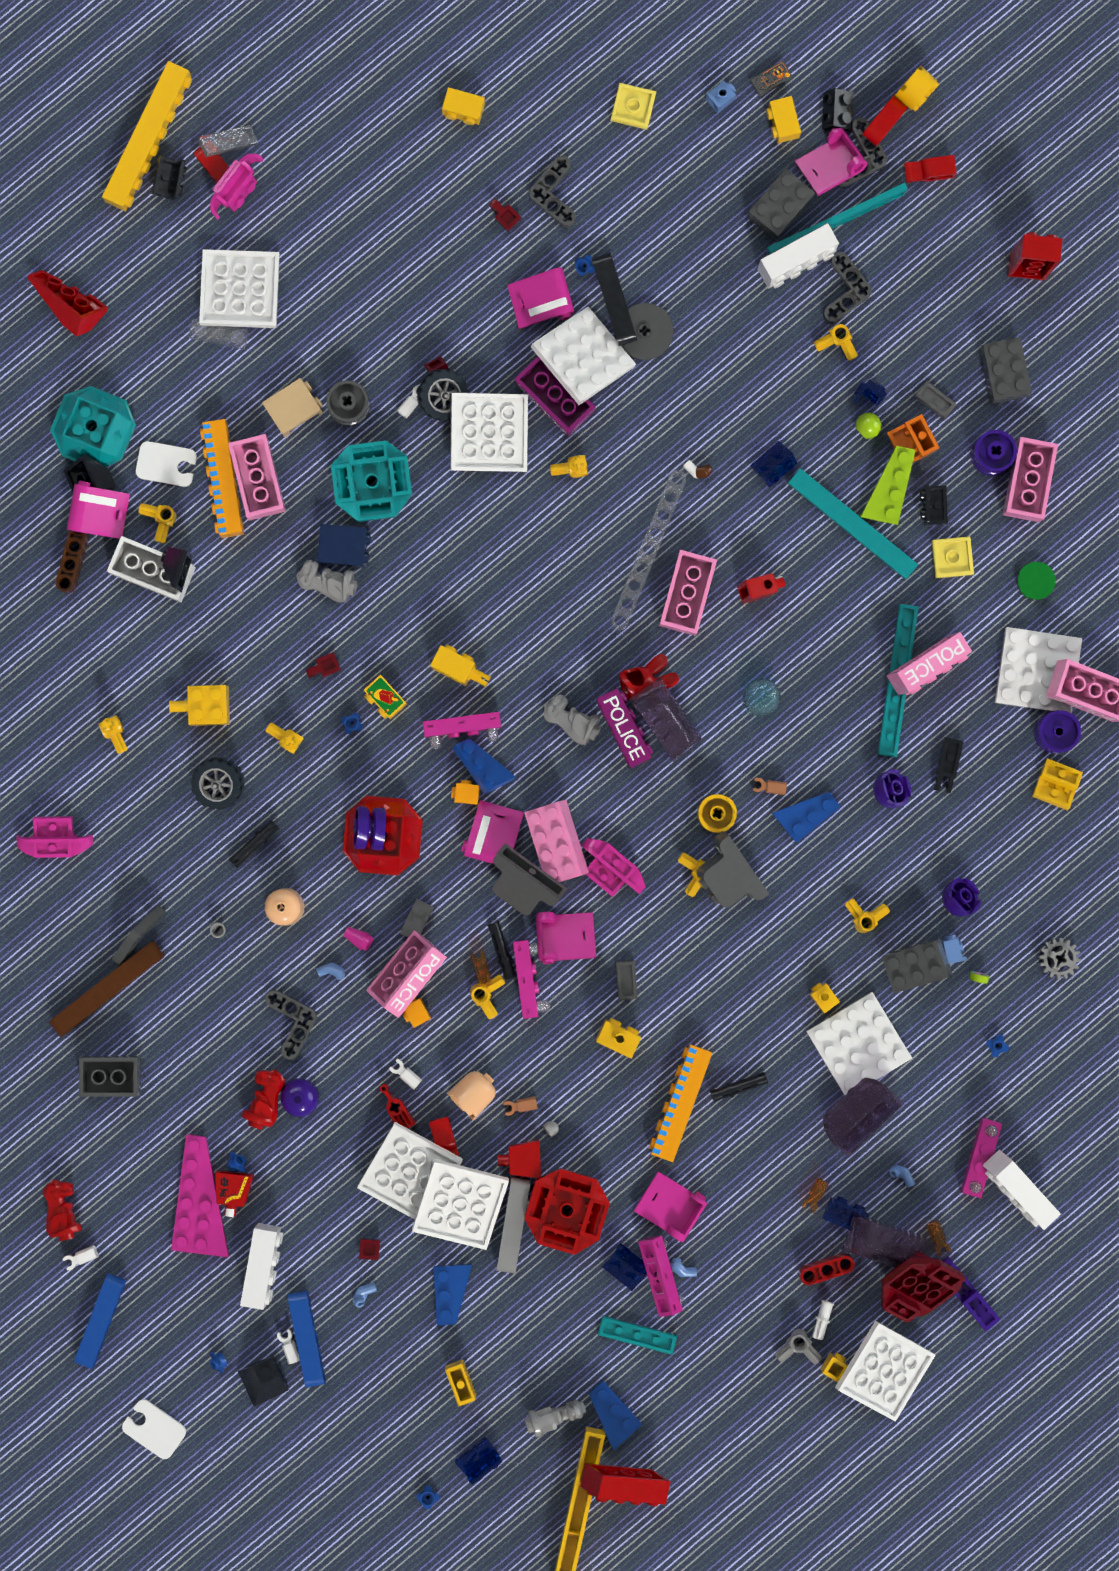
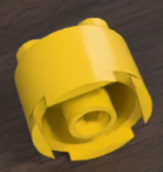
[895,65,939,112]
[697,794,737,833]

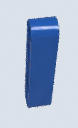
[74,1273,126,1369]
[288,1290,326,1388]

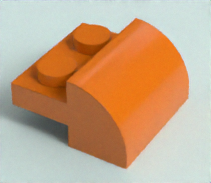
[886,414,939,463]

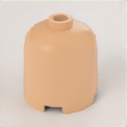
[264,888,305,926]
[446,1071,496,1121]

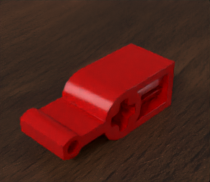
[904,155,957,183]
[380,1083,416,1128]
[429,1116,462,1165]

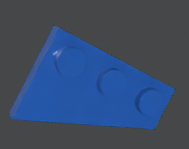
[453,738,516,794]

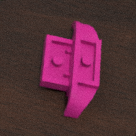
[210,154,264,220]
[16,816,93,858]
[581,838,646,897]

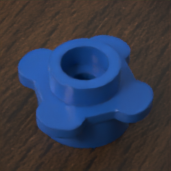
[575,255,595,276]
[341,713,363,734]
[986,1035,1009,1057]
[227,1152,246,1172]
[210,1352,227,1373]
[416,1485,440,1509]

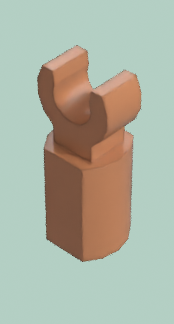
[752,778,787,795]
[503,1096,538,1116]

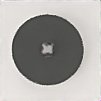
[621,303,674,360]

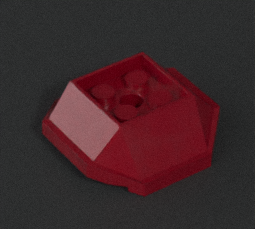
[881,1251,965,1323]

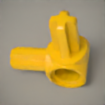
[814,324,858,361]
[550,455,588,478]
[139,503,177,543]
[98,715,128,754]
[265,723,304,754]
[678,852,705,897]
[845,898,890,933]
[470,974,505,1019]

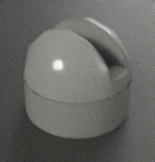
[210,922,226,938]
[542,1121,559,1138]

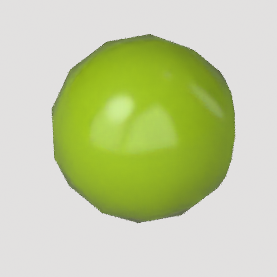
[855,412,882,439]

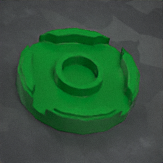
[1017,562,1056,600]

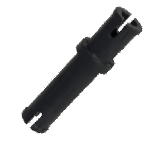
[229,820,279,868]
[487,922,516,980]
[710,1072,768,1102]

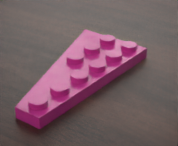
[171,1134,230,1257]

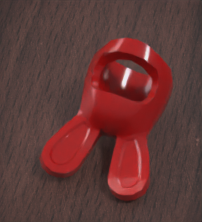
[619,654,679,702]

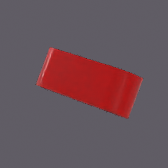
[862,95,908,146]
[193,141,229,184]
[798,1253,855,1285]

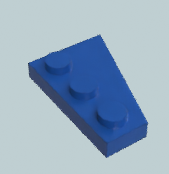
[772,792,841,843]
[433,1264,472,1325]
[589,1380,642,1451]

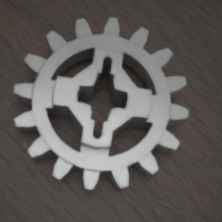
[1038,938,1081,980]

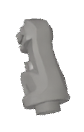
[296,560,358,603]
[544,694,601,745]
[524,1400,586,1437]

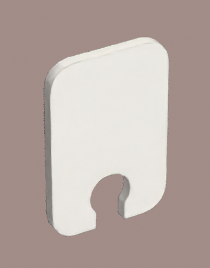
[136,441,197,487]
[122,1399,186,1459]

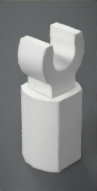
[397,385,418,419]
[389,1059,422,1090]
[63,1245,99,1270]
[277,1328,300,1364]

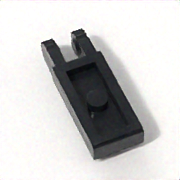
[934,737,964,793]

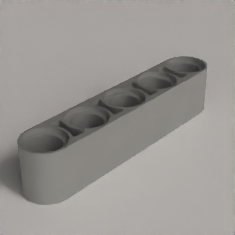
[496,1177,531,1274]

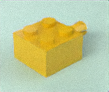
[430,644,491,687]
[169,685,230,726]
[596,1018,641,1059]

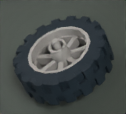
[417,369,469,421]
[191,757,244,810]

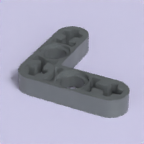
[838,117,887,188]
[529,156,576,228]
[823,252,872,324]
[112,905,166,966]
[265,990,317,1060]

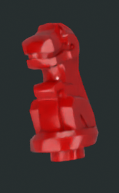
[241,1069,285,1130]
[43,1179,82,1242]

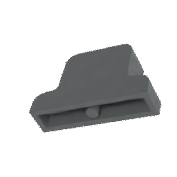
[697,831,769,908]
[493,843,567,915]

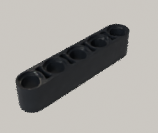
[592,253,637,346]

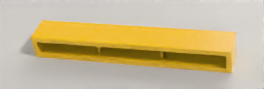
[102,61,192,212]
[554,1426,605,1571]

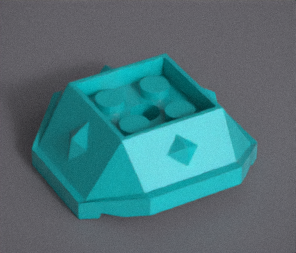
[50,386,136,467]
[331,441,412,522]

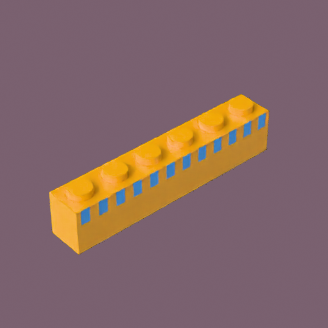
[200,419,244,538]
[649,1044,712,1162]

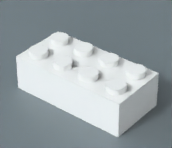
[758,223,839,289]
[107,536,196,602]
[982,1150,1061,1230]
[240,1223,284,1310]

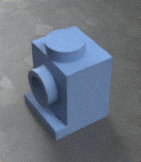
[705,80,736,114]
[942,934,967,964]

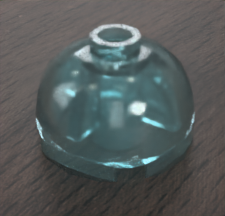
[742,678,781,717]

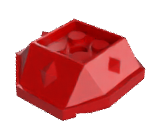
[343,796,423,876]
[524,1168,610,1255]

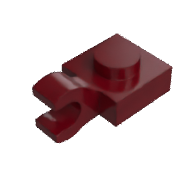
[489,198,522,232]
[306,652,341,678]

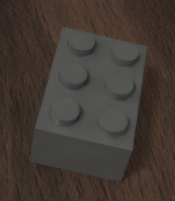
[747,169,815,241]
[979,337,1032,405]
[882,938,952,993]
[79,1056,141,1097]

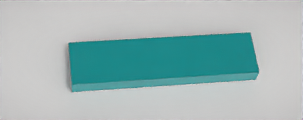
[598,1315,677,1355]

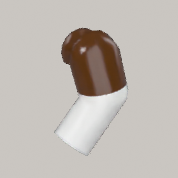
[683,460,712,479]

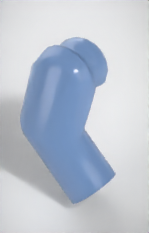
[316,962,345,980]
[889,1165,916,1188]
[671,1258,697,1277]
[353,1282,377,1308]

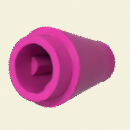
[343,927,373,951]

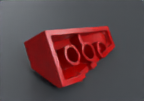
[27,270,108,337]

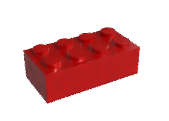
[1007,232,1063,280]
[580,1463,671,1507]

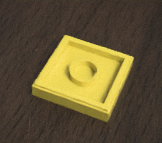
[611,83,656,130]
[931,536,974,579]

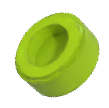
[969,971,989,984]

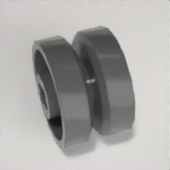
[326,380,370,427]

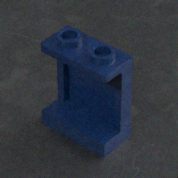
[317,524,371,568]

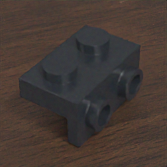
[822,88,853,131]
[151,156,187,200]
[920,485,948,525]

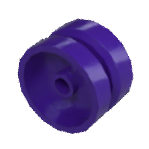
[970,430,1017,476]
[1034,710,1081,754]
[353,806,386,851]

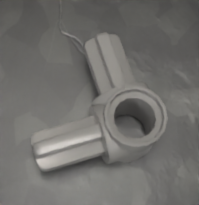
[775,1329,822,1364]

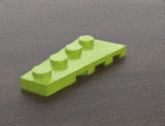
[860,445,915,525]

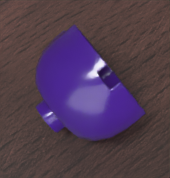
[873,769,912,809]
[942,877,981,917]
[281,1078,319,1117]

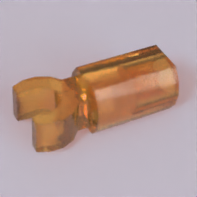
[470,950,491,984]
[802,1177,829,1213]
[926,1220,951,1256]

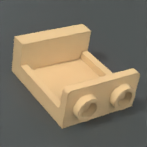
[262,378,323,438]

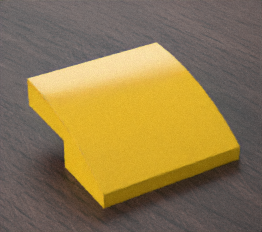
[1032,758,1083,811]

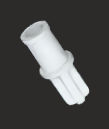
[812,1300,834,1340]

